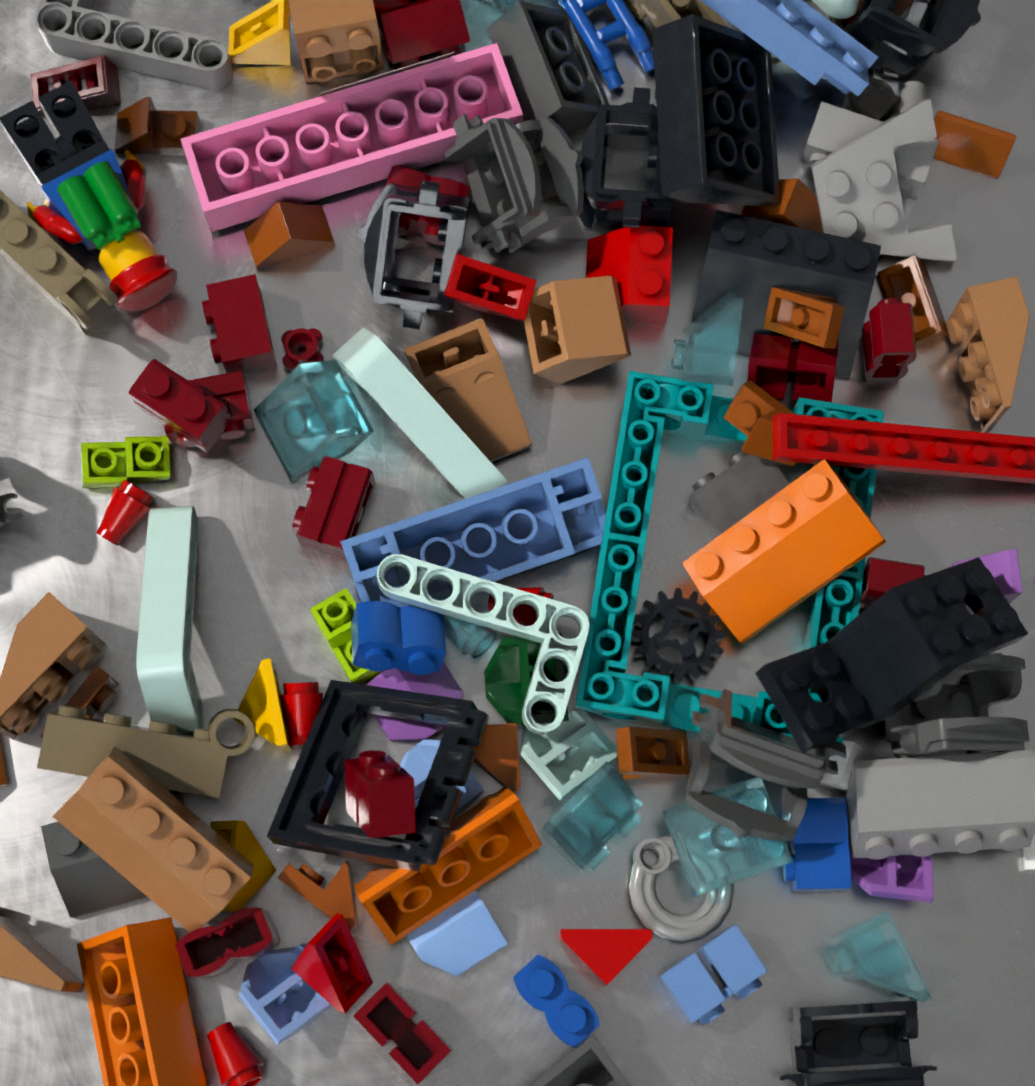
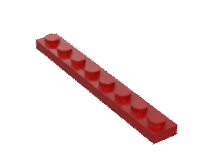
[772,413,1035,484]

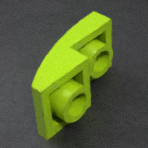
[81,436,171,488]
[309,587,383,684]

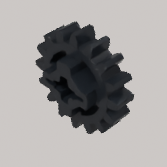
[631,588,726,684]

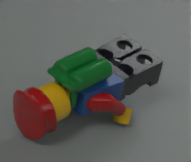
[0,80,177,312]

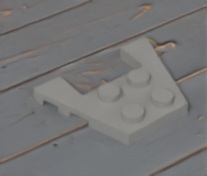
[811,98,957,261]

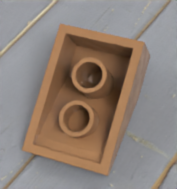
[0,916,84,993]

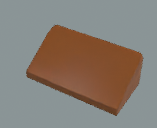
[933,110,1017,178]
[877,255,948,345]

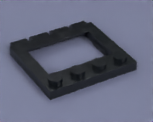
[267,680,489,872]

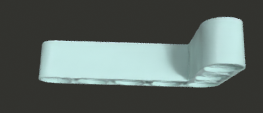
[332,328,510,499]
[136,506,203,735]
[377,554,589,735]

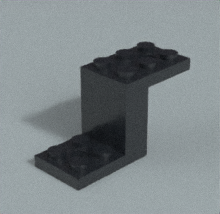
[755,557,1029,753]

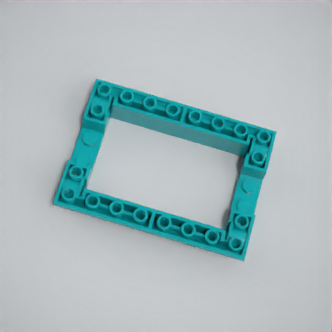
[575,371,884,743]

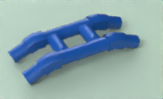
[558,0,655,91]

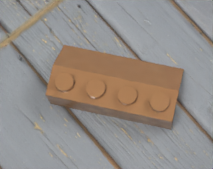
[52,747,254,932]

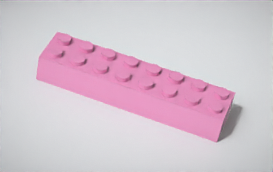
[181,43,523,232]

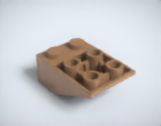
[947,276,1030,433]
[403,318,532,462]
[0,592,106,740]

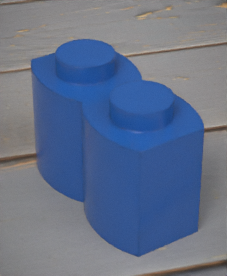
[351,601,446,675]
[780,798,851,892]
[514,955,600,1048]

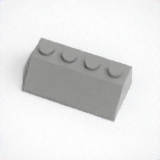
[846,750,1035,860]

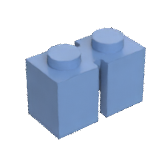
[658,924,767,1026]

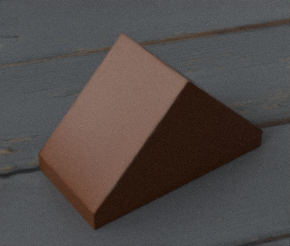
[740,178,823,232]
[244,201,335,270]
[466,723,521,796]

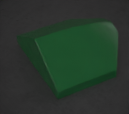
[484,633,569,725]

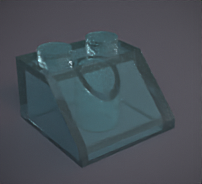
[671,292,744,386]
[254,360,374,481]
[541,761,643,873]
[662,777,793,897]
[823,911,932,1002]

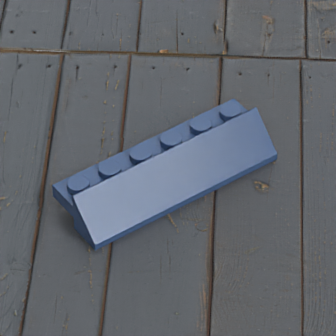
[700,0,878,96]
[340,457,606,607]

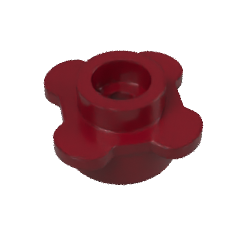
[281,328,324,370]

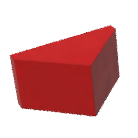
[444,254,537,321]
[291,913,373,1013]
[560,929,652,986]

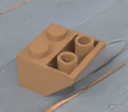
[288,0,384,83]
[524,276,631,384]

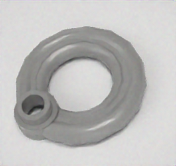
[629,834,734,943]

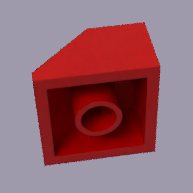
[585,226,673,324]

